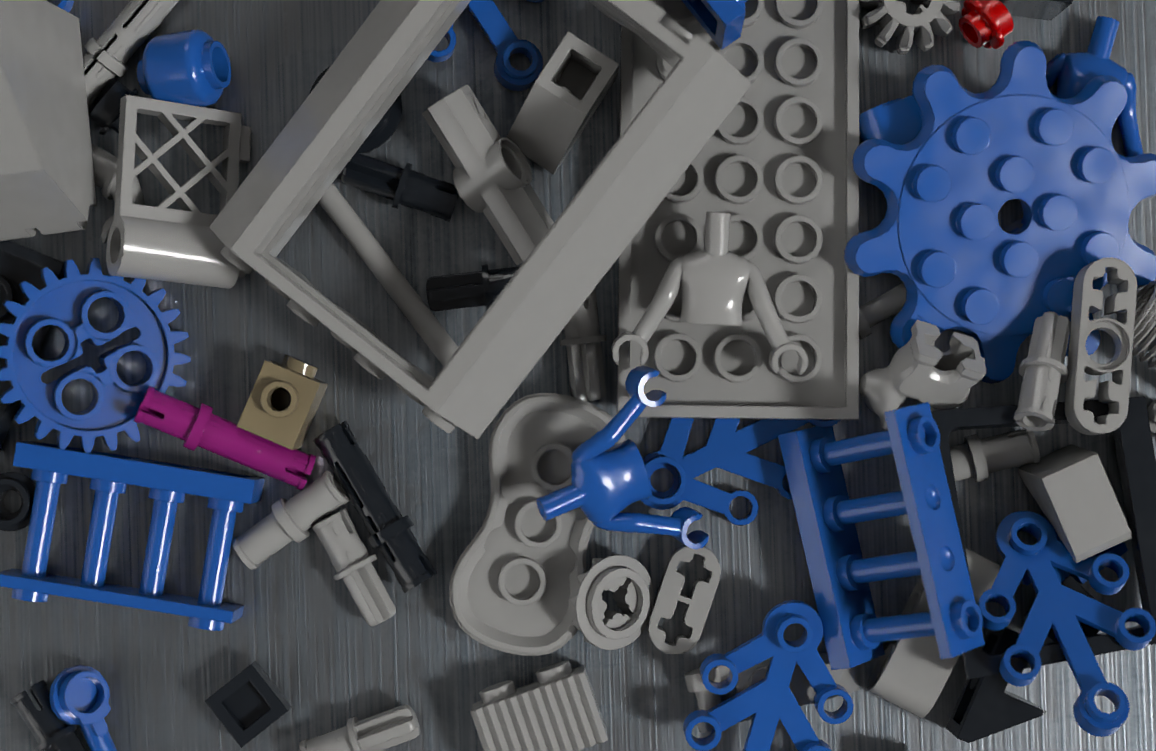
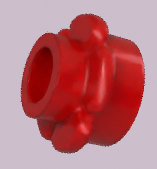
[958,0,1014,49]

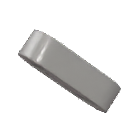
[647,545,721,655]

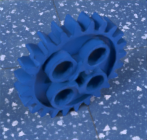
[0,258,191,453]

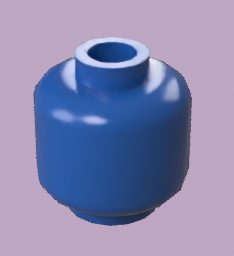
[137,29,231,107]

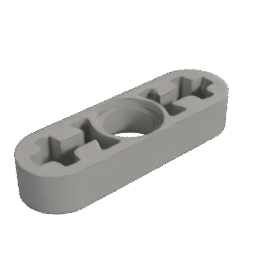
[1064,257,1137,435]

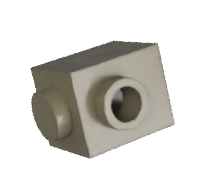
[237,354,328,450]

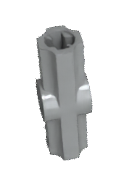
[422,84,554,265]

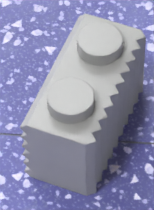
[470,660,608,751]

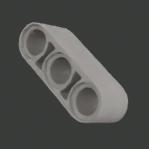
[867,547,1000,718]

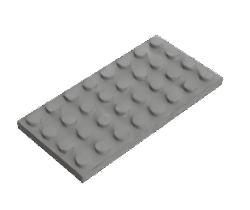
[617,0,859,420]

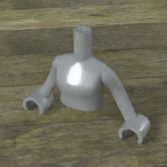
[612,212,809,375]

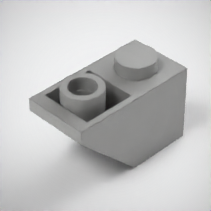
[506,31,619,175]

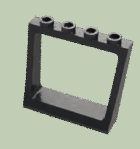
[931,396,1156,680]

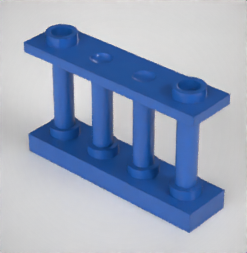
[778,402,985,670]
[0,441,265,631]

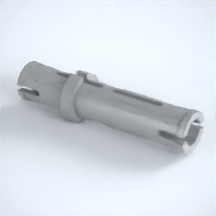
[83,0,180,107]

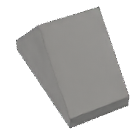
[1018,444,1131,563]

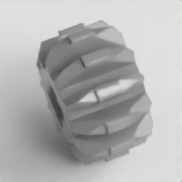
[859,0,960,55]

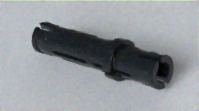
[313,421,437,593]

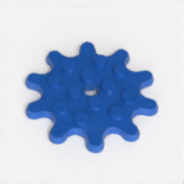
[844,40,1156,384]

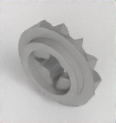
[568,553,654,650]

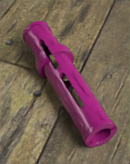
[134,386,316,491]

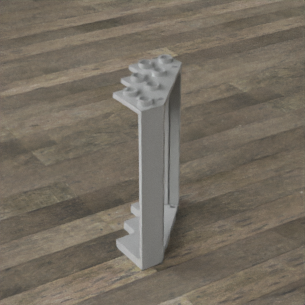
[209,0,752,439]

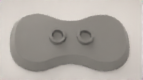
[449,393,625,656]

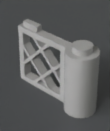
[106,95,251,289]

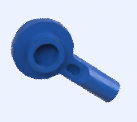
[49,665,117,751]

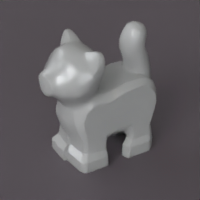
[859,320,986,429]

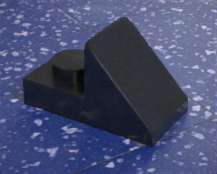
[946,627,1047,743]

